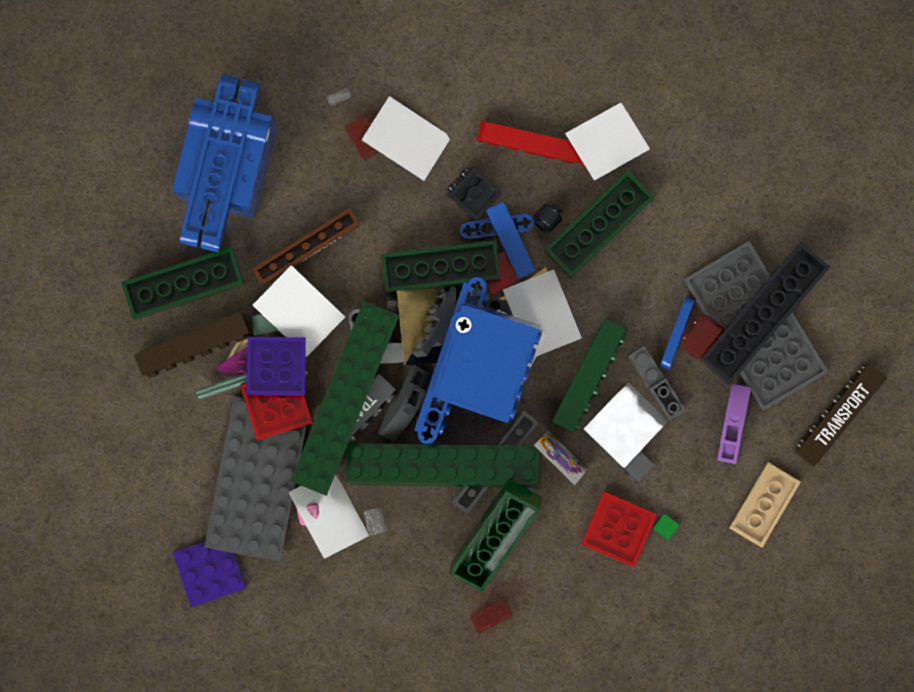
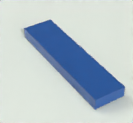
[486,201,536,279]

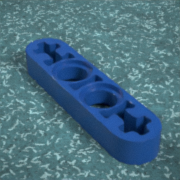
[460,214,534,240]
[660,297,695,370]

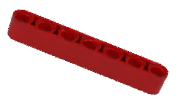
[476,122,586,167]

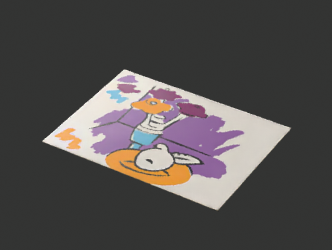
[534,431,588,485]

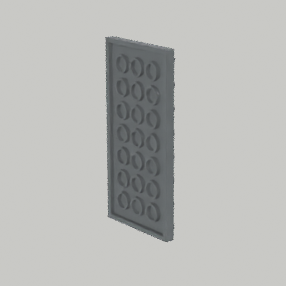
[683,241,828,411]
[204,396,310,562]

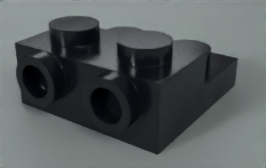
[446,167,502,221]

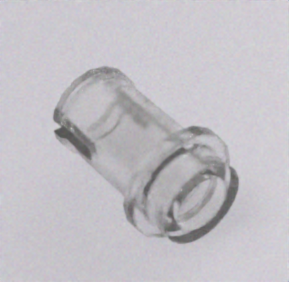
[326,87,351,107]

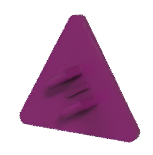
[217,346,248,377]

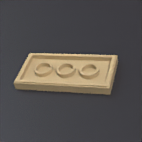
[729,462,801,548]

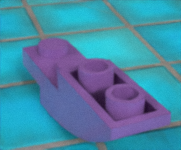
[717,384,751,464]

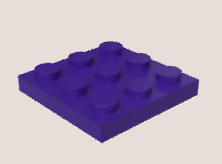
[247,337,306,396]
[173,541,246,607]

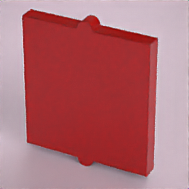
[487,251,519,295]

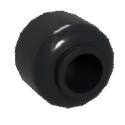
[534,204,562,232]

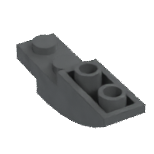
[412,286,456,358]
[627,345,685,420]
[378,365,430,442]

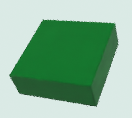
[653,514,679,540]

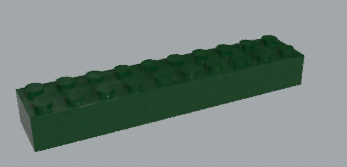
[290,301,399,496]
[346,443,542,488]

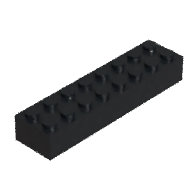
[699,242,830,385]

